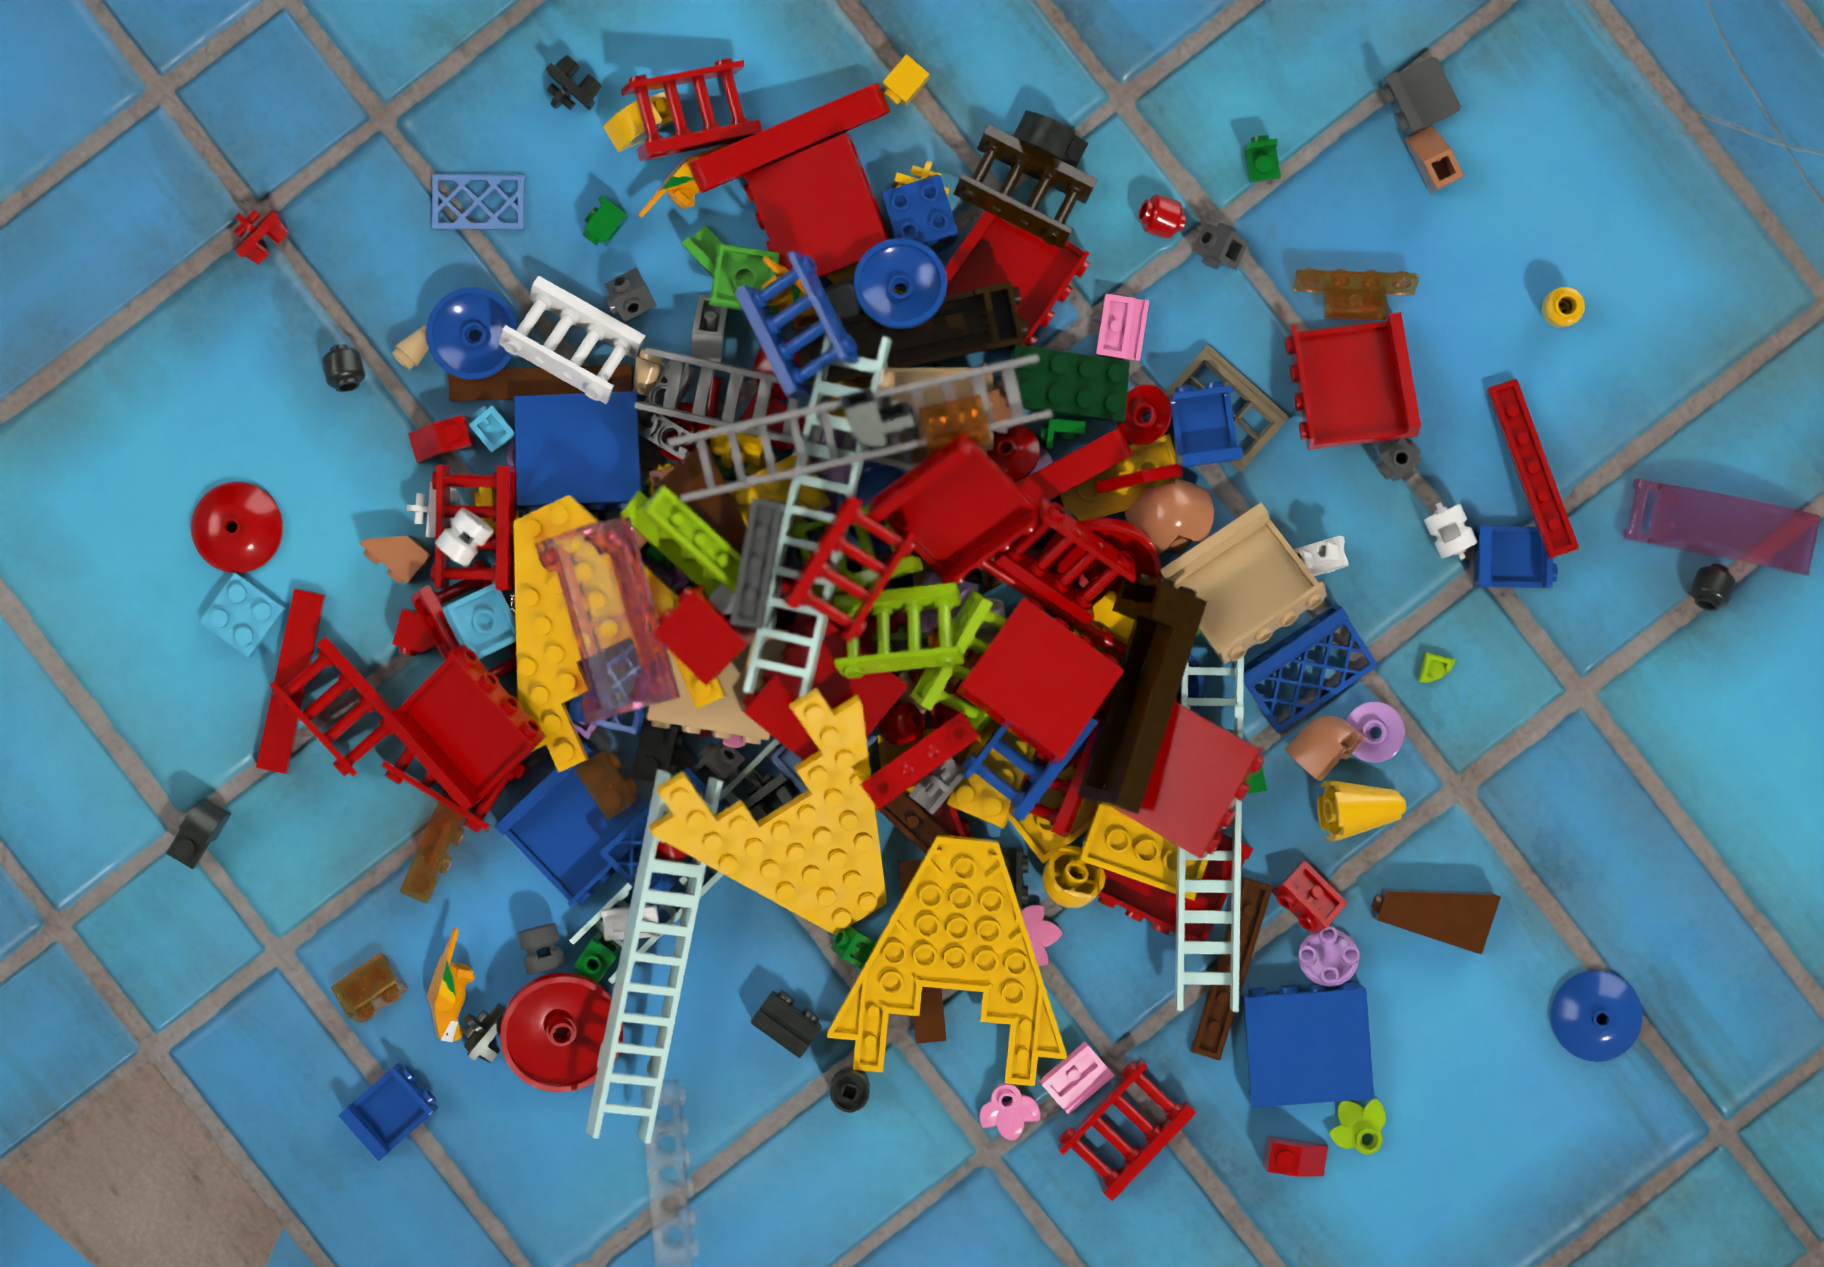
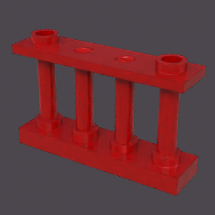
[621,58,762,161]
[431,465,516,590]
[783,493,916,643]
[993,497,1137,625]
[410,560,517,679]
[269,636,394,778]
[860,712,980,811]
[1026,717,1102,838]
[381,747,527,833]
[1057,1059,1196,1202]

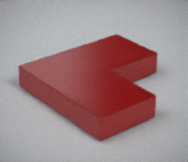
[1096,464,1183,494]

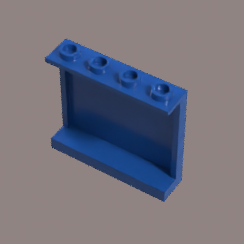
[514,391,641,514]
[494,741,649,906]
[1241,981,1374,1108]

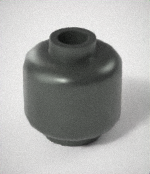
[322,344,365,392]
[1690,563,1736,611]

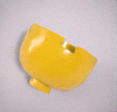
[1042,846,1106,908]

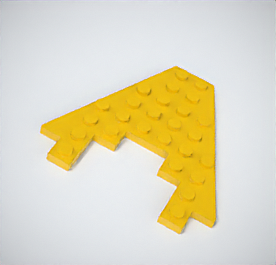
[514,495,740,772]
[648,687,887,935]
[827,834,1067,1086]

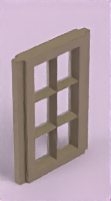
[1165,345,1289,472]

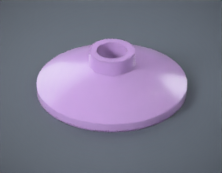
[1346,702,1405,763]

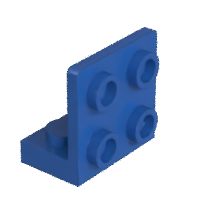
[882,175,958,246]

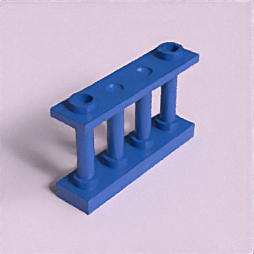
[735,251,860,400]
[961,718,1098,821]

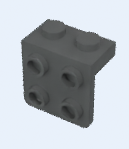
[1380,57,1461,137]

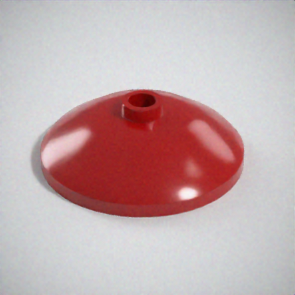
[191,482,283,573]

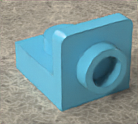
[469,405,515,454]

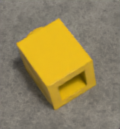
[883,54,930,107]

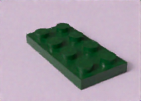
[1006,344,1130,423]

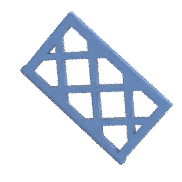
[431,174,526,230]

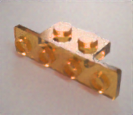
[1293,268,1419,320]
[400,789,469,903]

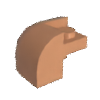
[1125,479,1214,555]
[1284,715,1366,781]

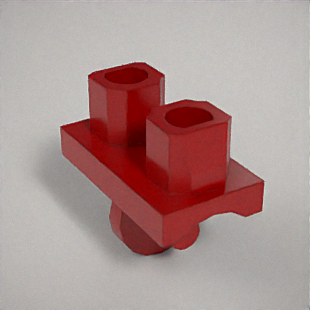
[233,209,289,265]

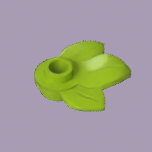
[1329,1098,1386,1155]

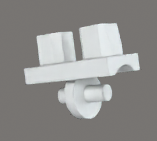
[406,482,457,538]
[1293,535,1349,576]
[601,905,660,941]

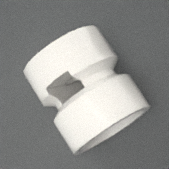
[435,508,494,567]

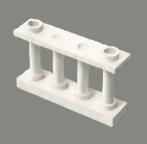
[499,276,645,404]

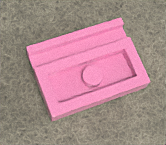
[1096,294,1149,362]
[1039,1041,1115,1115]

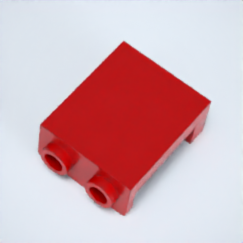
[653,584,756,686]

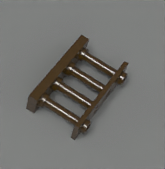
[953,124,1098,249]

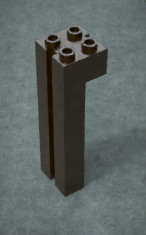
[792,281,1028,383]
[1077,573,1207,814]

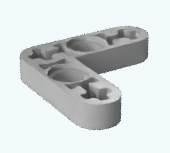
[638,359,710,460]

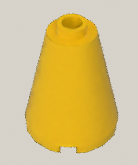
[1317,780,1406,842]

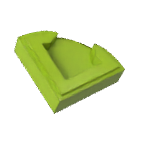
[1417,652,1456,683]

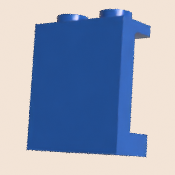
[1168,381,1243,468]
[1474,525,1558,588]
[338,1063,438,1161]

